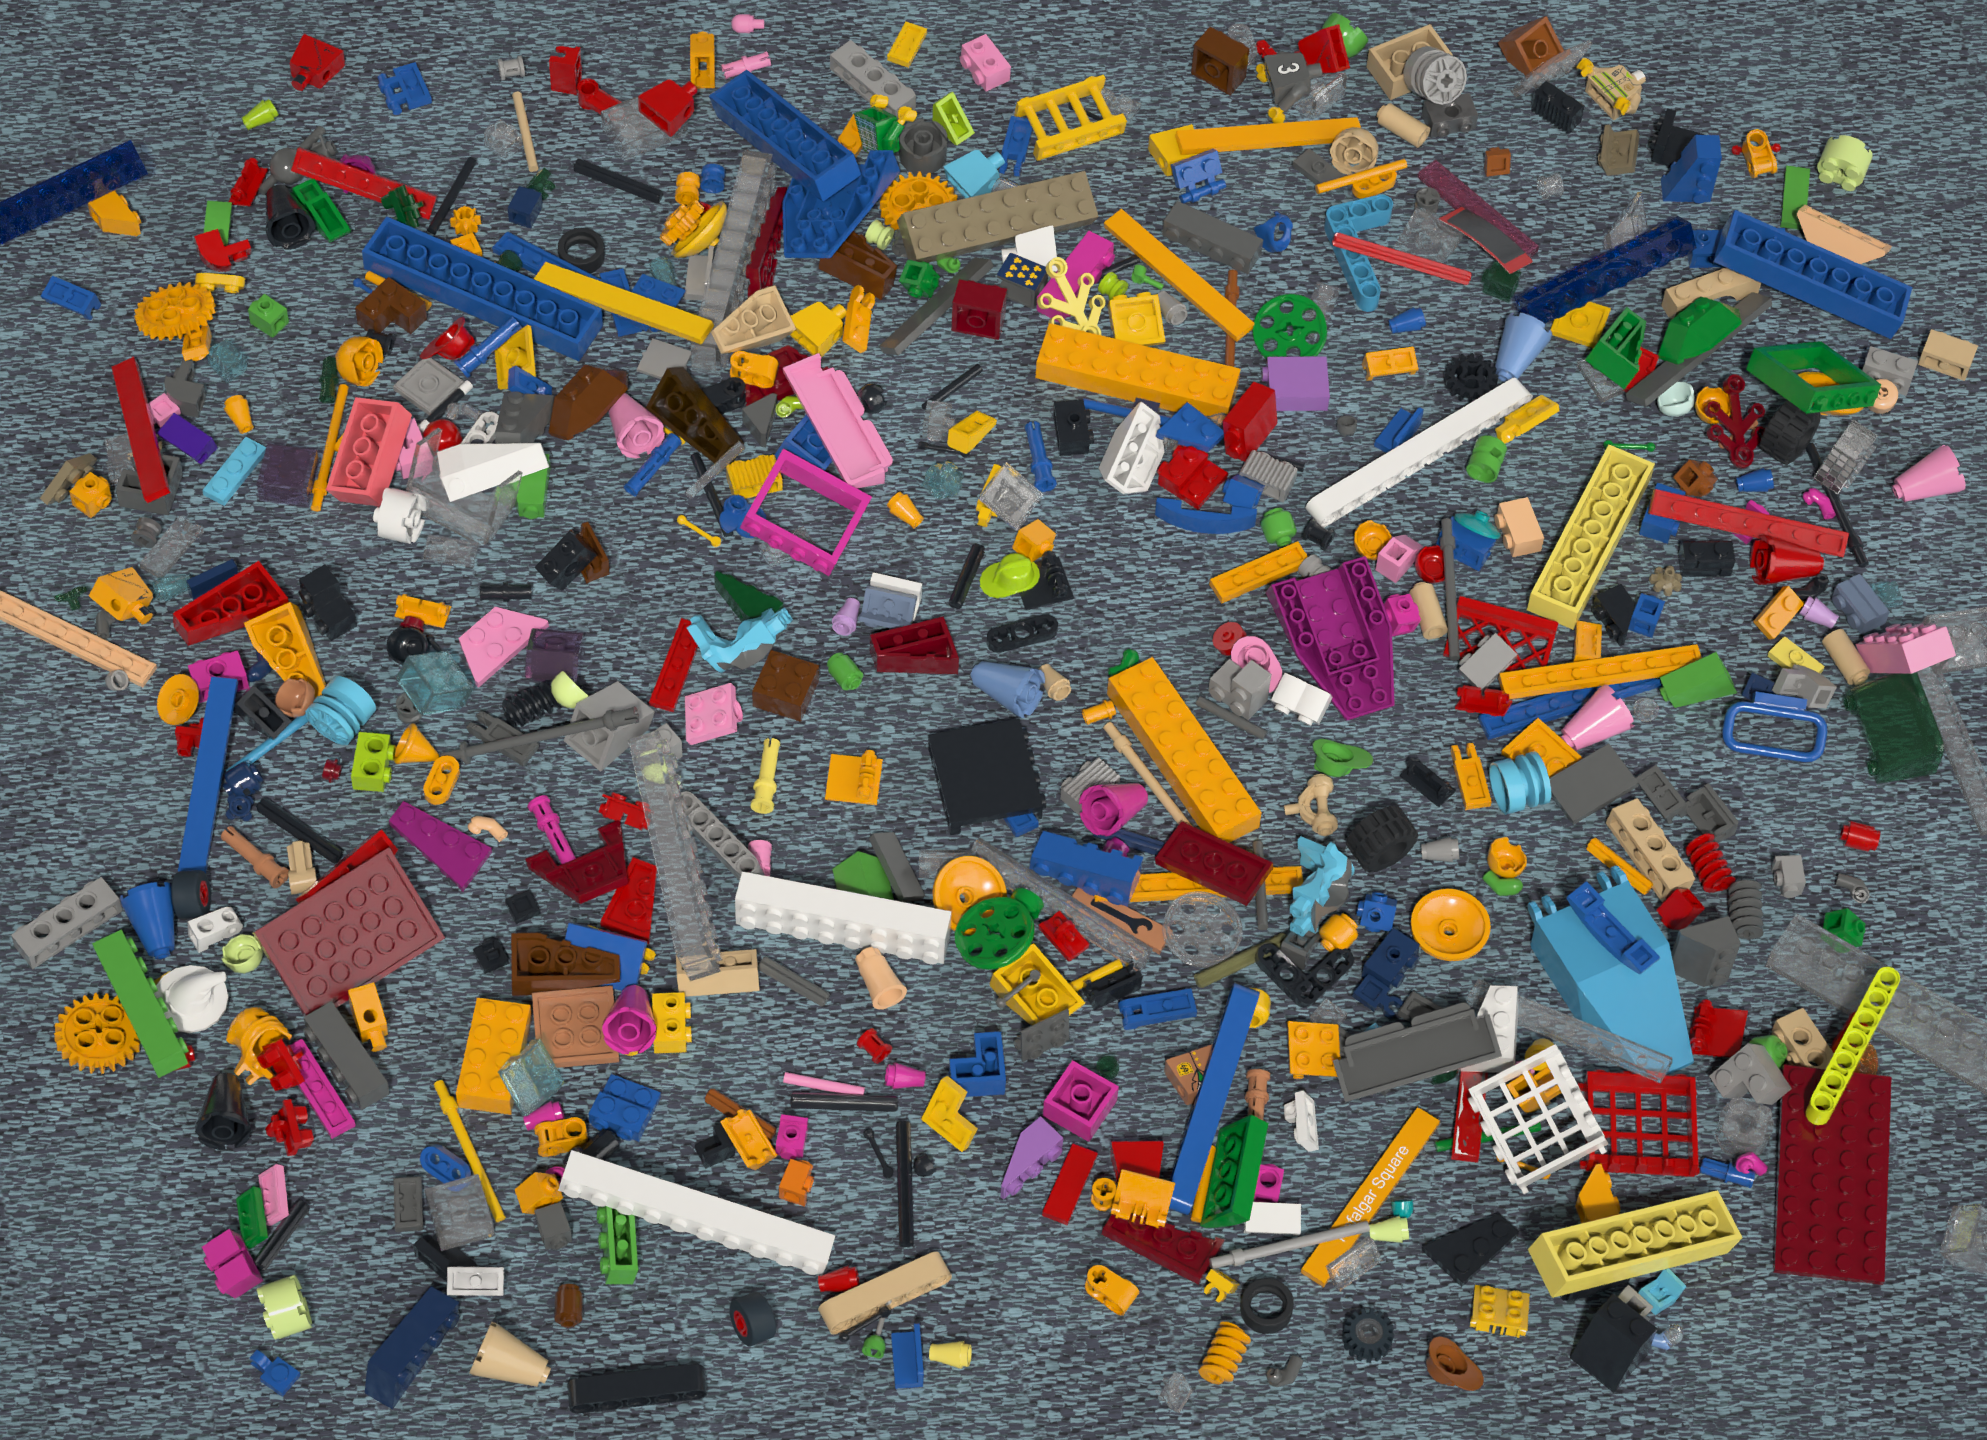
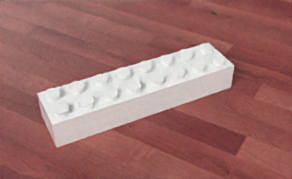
[735,871,951,964]

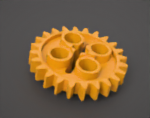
[880,171,957,231]
[134,282,216,341]
[54,993,141,1074]

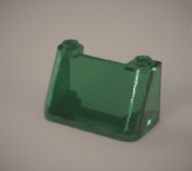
[1844,672,1944,784]

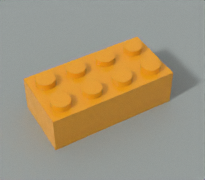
[456,998,532,1115]

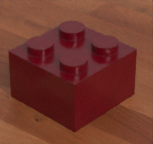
[951,279,1007,340]

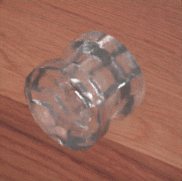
[1537,172,1564,200]

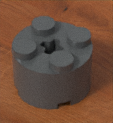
[899,119,947,176]

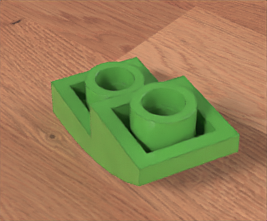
[204,201,232,247]

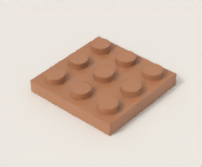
[532,986,619,1070]

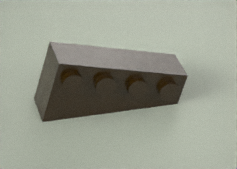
[646,366,744,466]

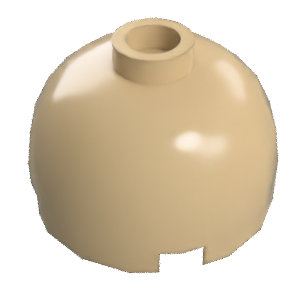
[1330,127,1379,175]

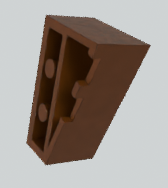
[818,231,897,300]

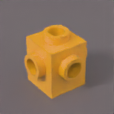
[69,472,112,518]

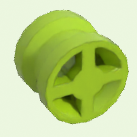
[1098,272,1128,300]

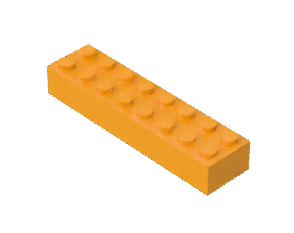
[1035,323,1241,423]
[1107,657,1262,843]

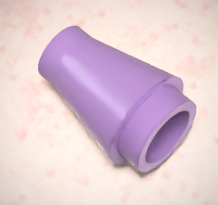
[1799,596,1839,629]
[832,598,860,636]

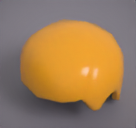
[1695,386,1731,424]
[1354,520,1392,560]
[1487,837,1527,878]

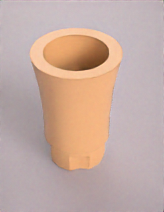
[855,947,907,1009]

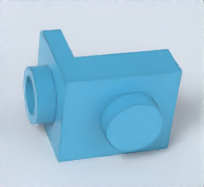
[1638,1268,1686,1315]

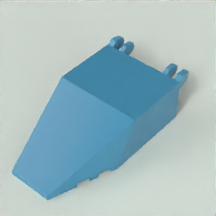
[1527,865,1694,1076]

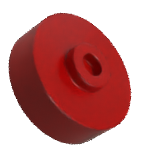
[1213,622,1247,656]

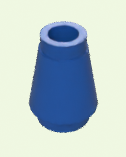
[1388,307,1426,334]
[1736,468,1774,492]

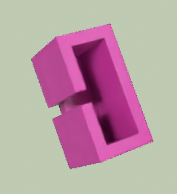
[202,1229,263,1298]

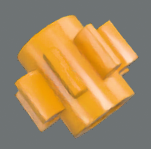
[450,206,481,235]

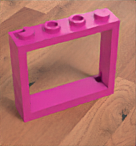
[740,449,872,576]

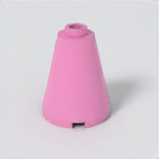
[608,393,665,458]
[1892,445,1966,502]
[1560,685,1634,751]

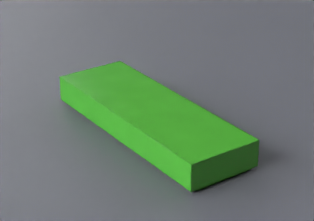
[1780,165,1810,230]

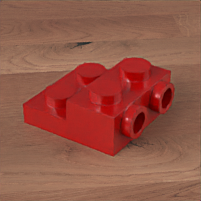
[1157,445,1228,510]

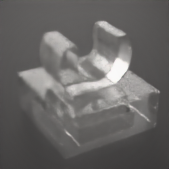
[1155,1372,1193,1413]

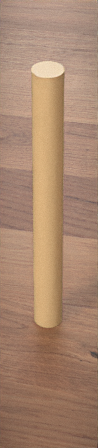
[512,92,538,172]

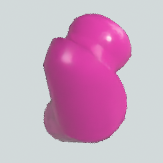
[1803,488,1836,520]

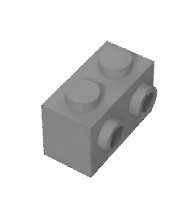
[1862,346,1918,396]
[1459,633,1517,693]

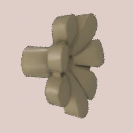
[1649,566,1682,596]

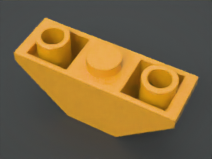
[87,172,141,236]
[1575,1164,1620,1224]

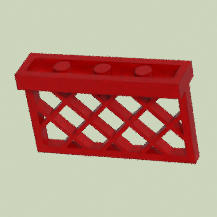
[1443,596,1559,672]

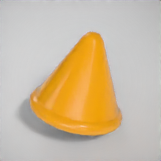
[394,723,439,764]

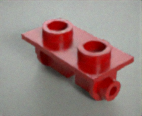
[229,158,268,207]
[1455,685,1512,717]
[599,792,656,831]

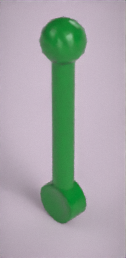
[1603,440,1656,452]

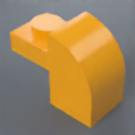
[1506,1067,1562,1113]

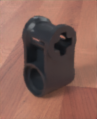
[702,377,746,415]

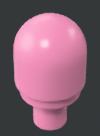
[731,14,765,33]

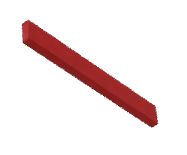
[111,357,170,503]
[1648,489,1849,557]

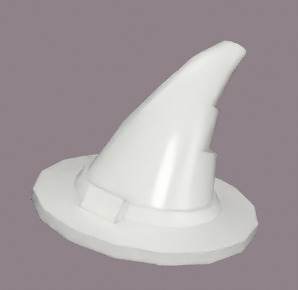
[154,965,228,1033]

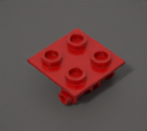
[1689,999,1748,1058]

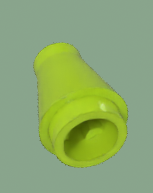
[241,99,279,130]

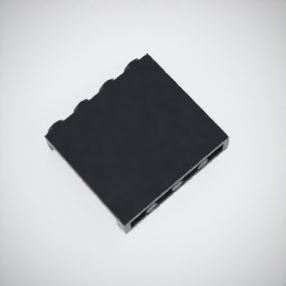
[928,719,1046,835]

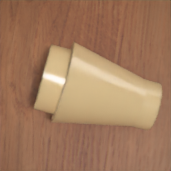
[1039,664,1071,701]

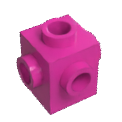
[1384,594,1421,637]

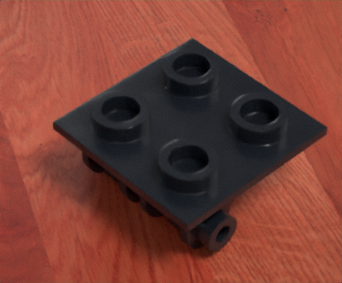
[1019,551,1074,610]

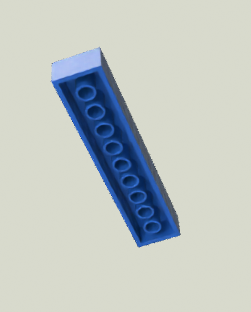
[362,216,603,361]

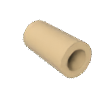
[1377,103,1430,148]
[1409,582,1448,639]
[1822,629,1870,685]

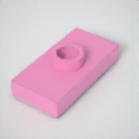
[258,1164,289,1226]

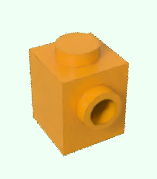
[1012,519,1056,563]

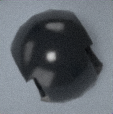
[857,383,887,414]

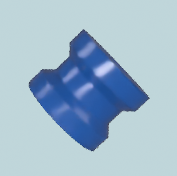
[700,164,725,193]

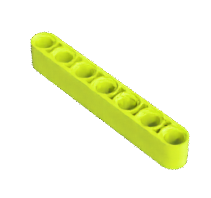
[1806,967,1900,1125]

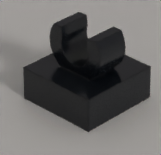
[473,939,509,974]

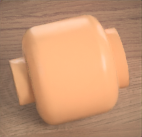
[1868,379,1898,414]

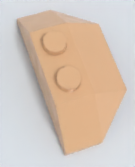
[1797,205,1892,264]

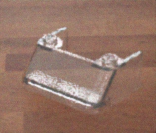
[406,428,523,546]

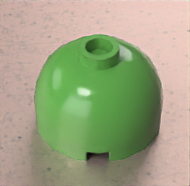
[1322,13,1368,58]

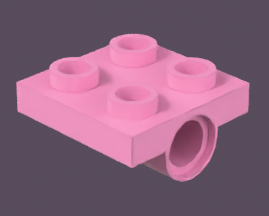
[685,683,743,745]

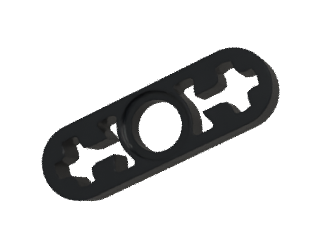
[986,615,1058,653]

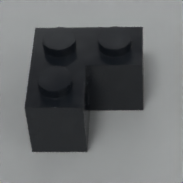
[298,564,357,641]

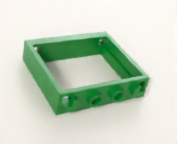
[1746,341,1882,414]

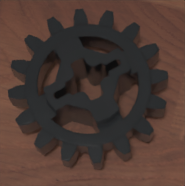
[1444,353,1498,403]

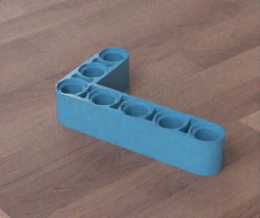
[1324,195,1393,312]

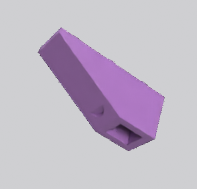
[1000,1116,1063,1200]

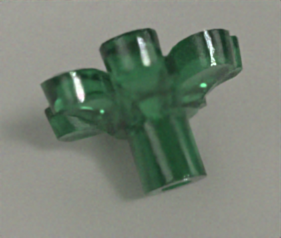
[53,586,87,611]

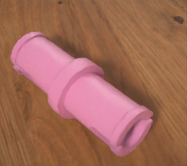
[721,51,771,79]

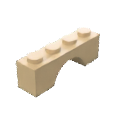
[1662,268,1761,320]

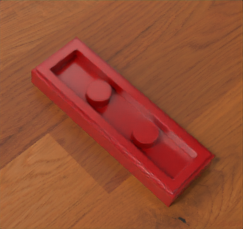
[1042,1144,1098,1226]

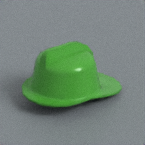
[1312,739,1373,777]

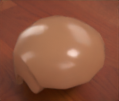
[275,678,315,718]

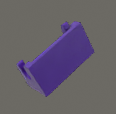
[157,413,218,465]

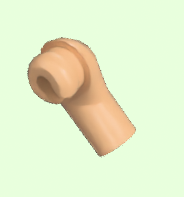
[468,816,508,842]

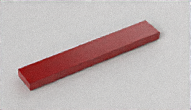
[291,147,437,220]

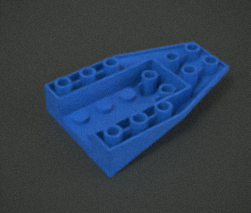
[783,150,900,258]

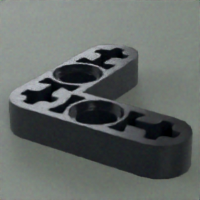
[1255,943,1354,1008]

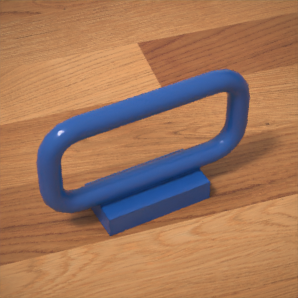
[1722,692,1827,762]

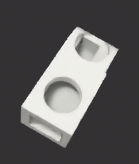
[188,907,243,953]

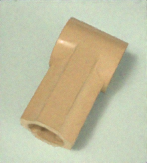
[287,841,317,895]

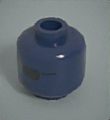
[223,762,264,797]

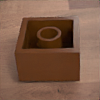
[1191,27,1250,96]
[752,650,819,722]

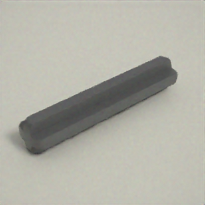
[758,957,830,1006]

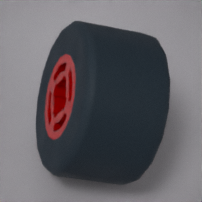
[171,870,211,919]
[729,1291,776,1347]

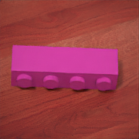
[1037,231,1115,323]

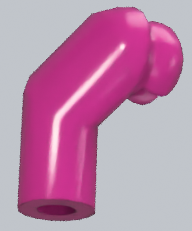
[1735,1151,1768,1176]

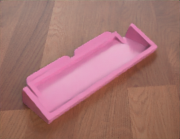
[783,353,893,488]

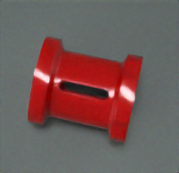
[857,1028,892,1064]

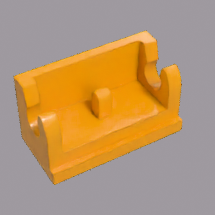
[1362,347,1418,381]
[720,1109,778,1170]

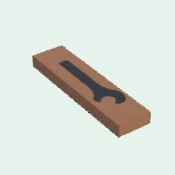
[1067,888,1173,955]

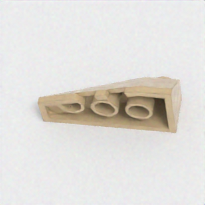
[711,285,796,354]

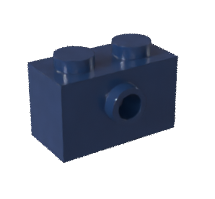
[1361,928,1420,992]

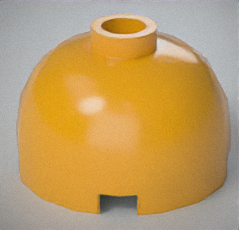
[336,336,383,387]

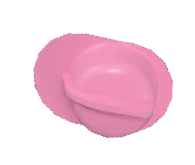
[1231,636,1282,693]

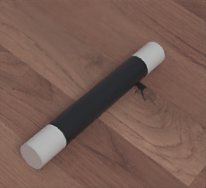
[418,380,473,435]

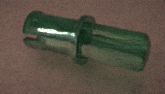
[319,356,339,404]

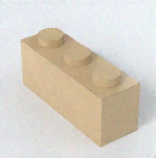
[676,949,759,997]

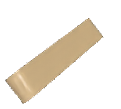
[818,1252,952,1335]

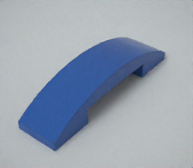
[1155,498,1257,534]
[1567,881,1660,974]

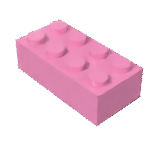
[1856,623,1956,674]

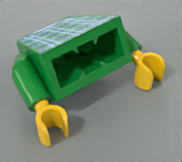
[854,94,917,153]

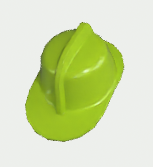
[980,553,1040,598]

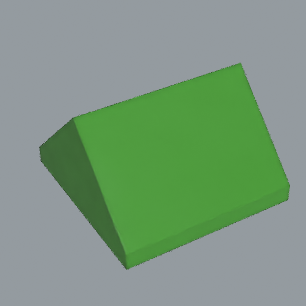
[832,851,894,900]

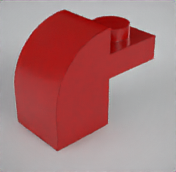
[194,229,251,272]

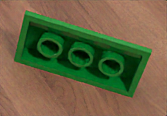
[1200,1115,1269,1228]

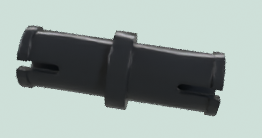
[480,582,532,602]

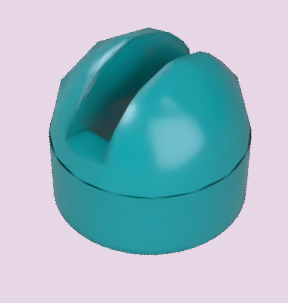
[1391,1200,1414,1218]

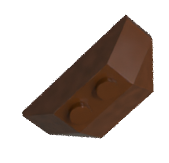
[549,364,628,441]

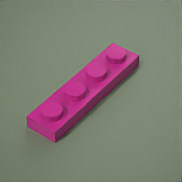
[290,1039,355,1139]

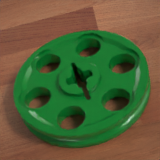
[1253,294,1327,359]
[955,897,1035,970]

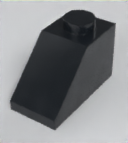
[233,685,291,740]

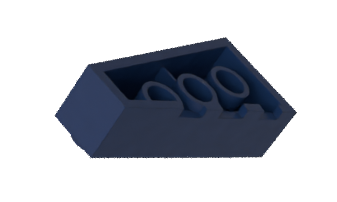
[365,1286,460,1409]

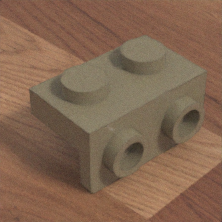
[1598,124,1640,176]

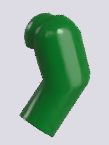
[1108,649,1139,677]

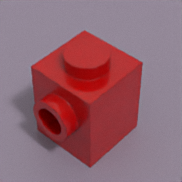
[1656,889,1705,930]

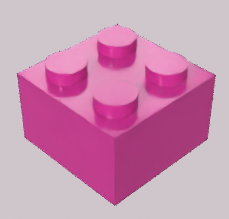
[1043,1060,1119,1142]

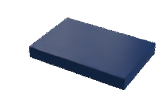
[565,922,647,991]

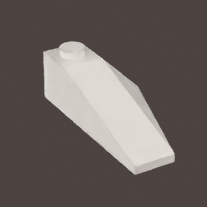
[437,443,549,502]

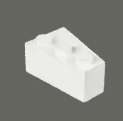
[1461,985,1519,1073]

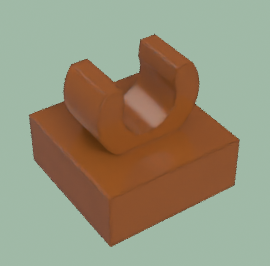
[1484,147,1511,177]

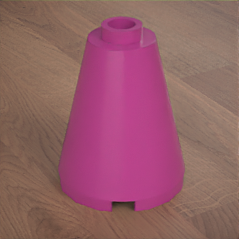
[1079,783,1148,836]
[602,985,656,1054]

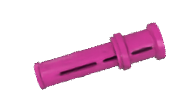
[527,795,576,864]

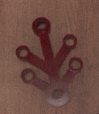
[1704,374,1765,469]

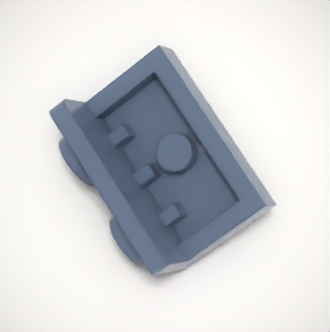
[859,585,917,630]

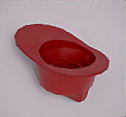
[420,317,475,360]

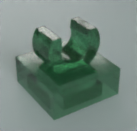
[525,167,555,200]

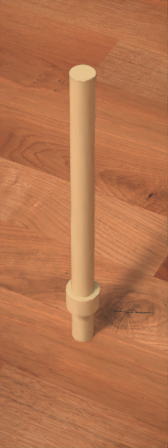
[1103,722,1192,826]

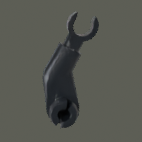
[1773,574,1829,601]

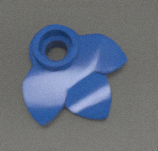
[719,495,767,538]

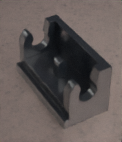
[1082,961,1143,1010]

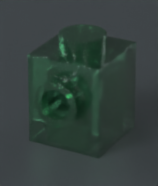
[1481,261,1521,303]

